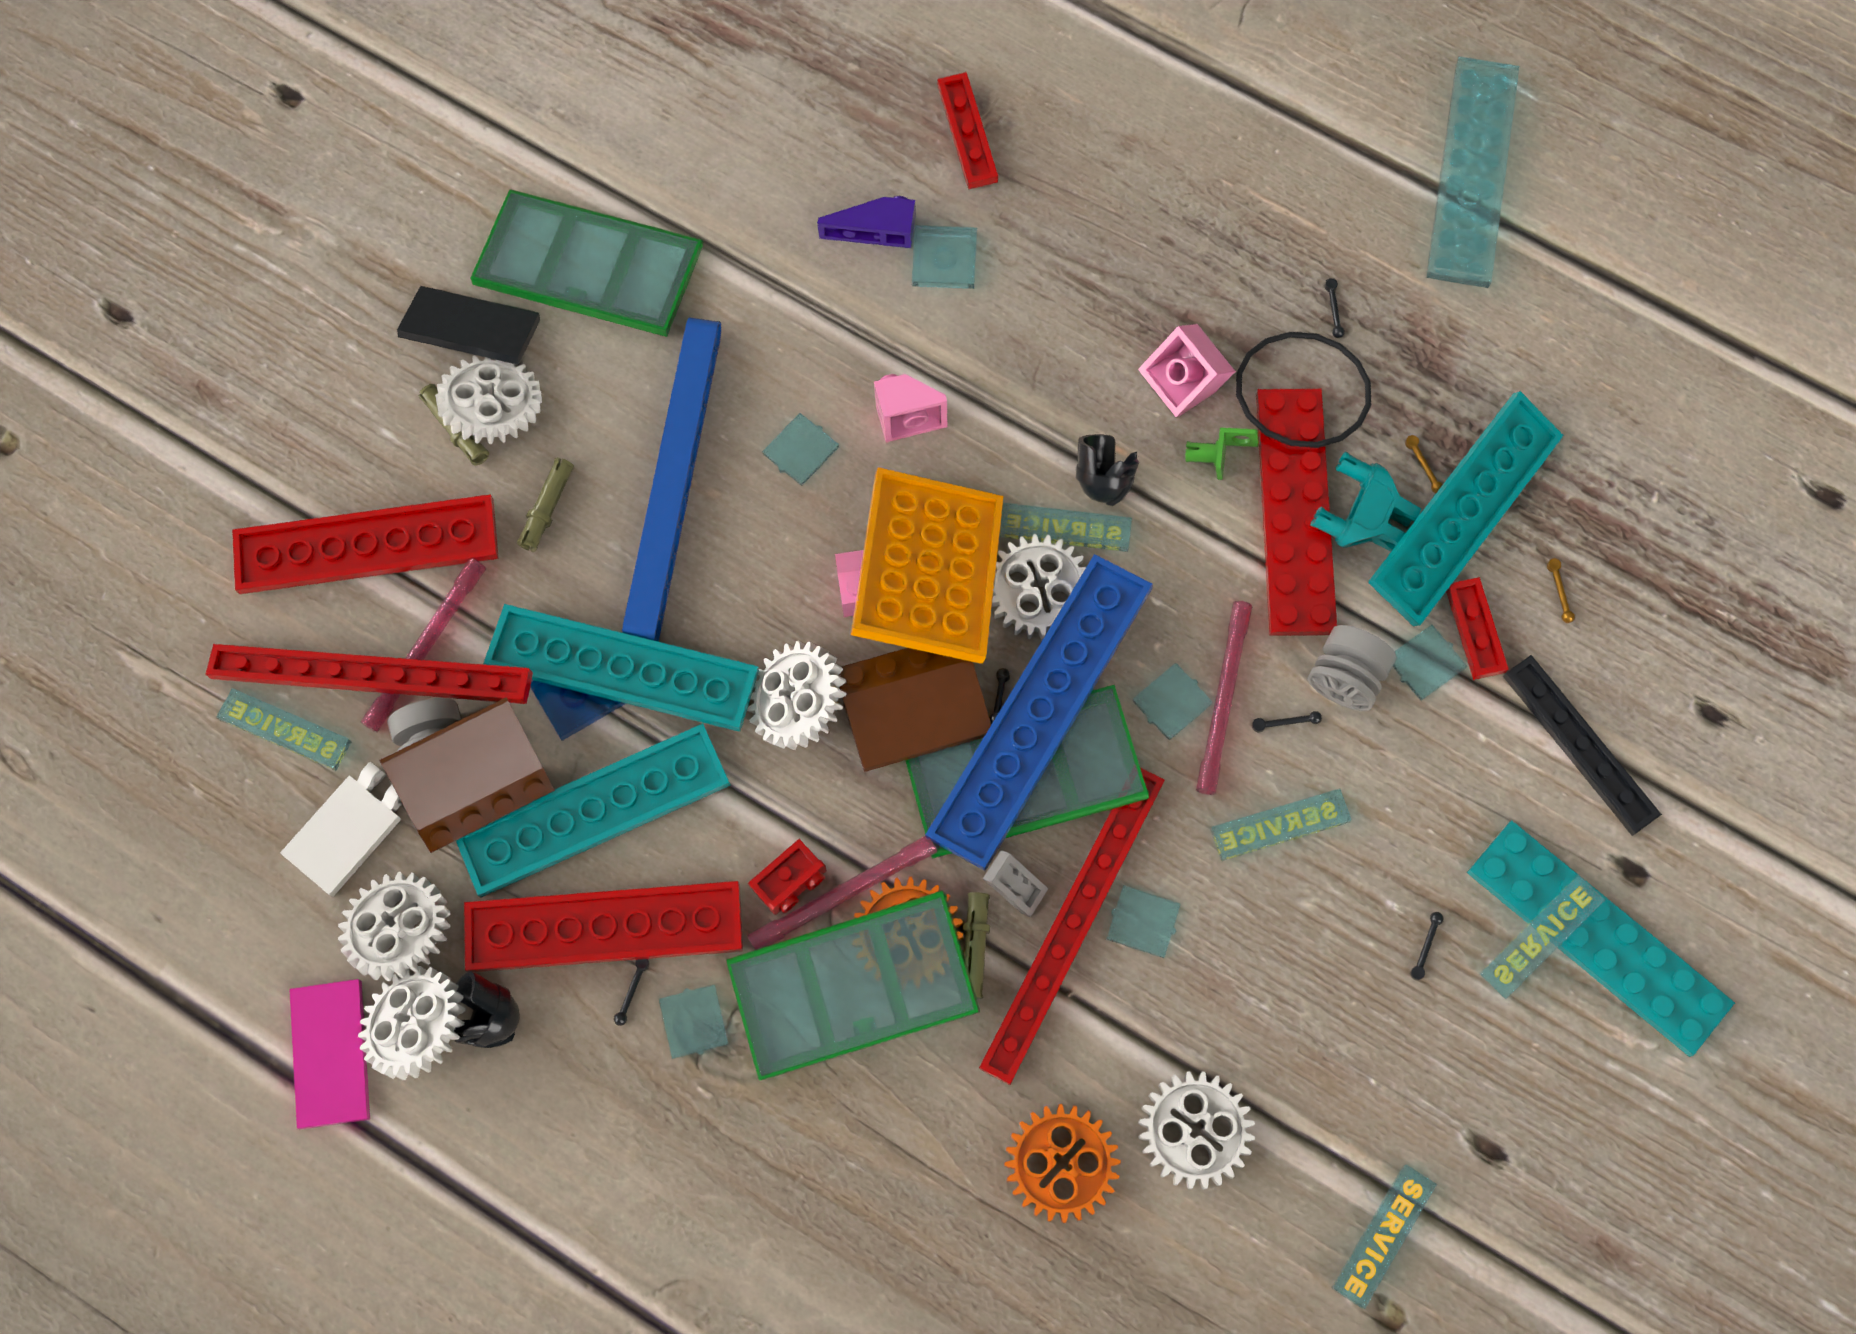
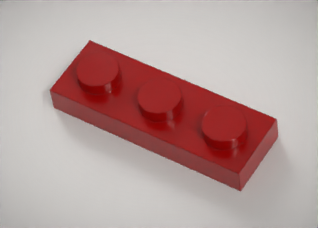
[1446,577,1509,680]

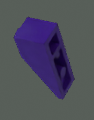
[817,196,916,248]

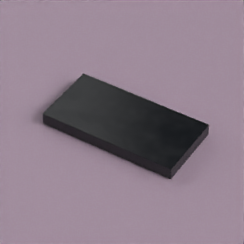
[397,286,540,365]

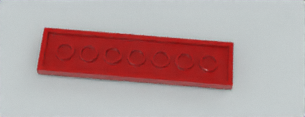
[1256,388,1337,636]
[232,494,499,594]
[464,881,743,972]

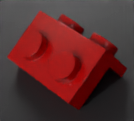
[748,838,827,916]

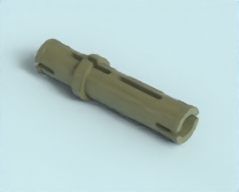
[418,384,489,466]
[516,457,574,552]
[963,892,990,999]

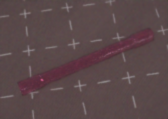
[360,558,486,733]
[1196,601,1253,795]
[747,836,938,950]

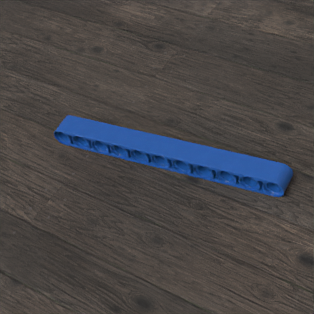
[622,317,721,642]

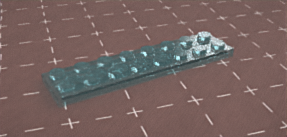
[1426,56,1520,288]

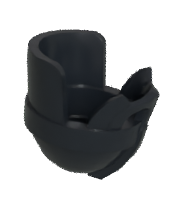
[1076,434,1139,506]
[454,971,520,1048]

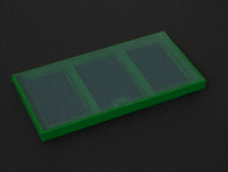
[470,189,703,337]
[905,685,1149,859]
[727,890,980,1081]

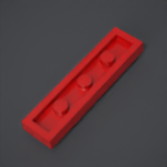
[937,72,998,189]

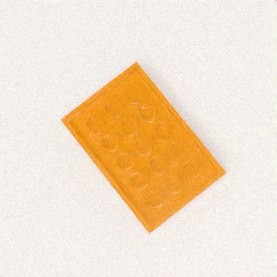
[851,467,1004,664]

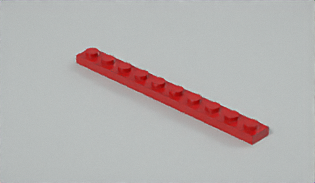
[205,644,533,704]
[979,765,1165,1085]

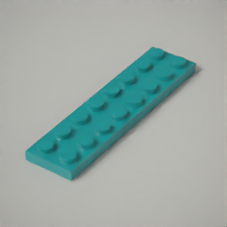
[1368,391,1564,627]
[483,604,759,732]
[456,724,731,898]
[1466,820,1735,1057]

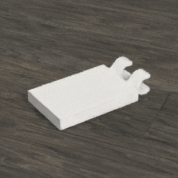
[280,762,402,897]

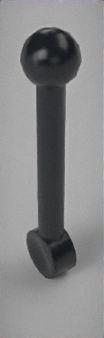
[1324,278,1345,338]
[989,668,1010,725]
[1252,711,1322,733]
[1410,912,1444,980]
[614,959,650,1026]

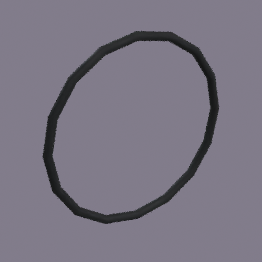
[1236,332,1371,448]

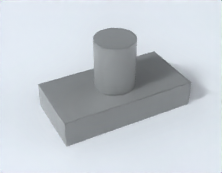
[983,850,1048,917]

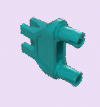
[1310,452,1422,551]

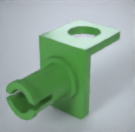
[1185,428,1259,480]

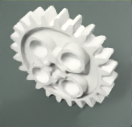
[435,355,542,444]
[992,534,1086,640]
[747,641,846,750]
[338,872,451,981]
[358,966,465,1080]
[1138,1071,1255,1190]

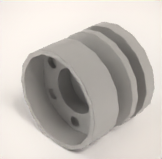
[1307,625,1397,711]
[387,698,462,751]

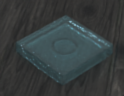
[912,225,977,289]

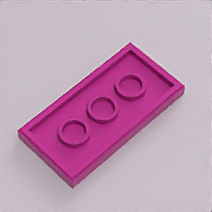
[289,979,370,1130]

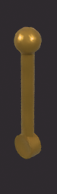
[1405,435,1443,494]
[1547,558,1575,623]

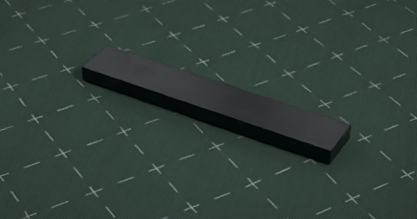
[1503,655,1662,836]

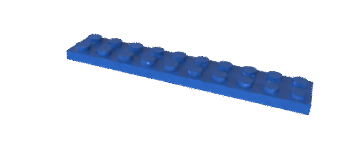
[925,554,1153,871]

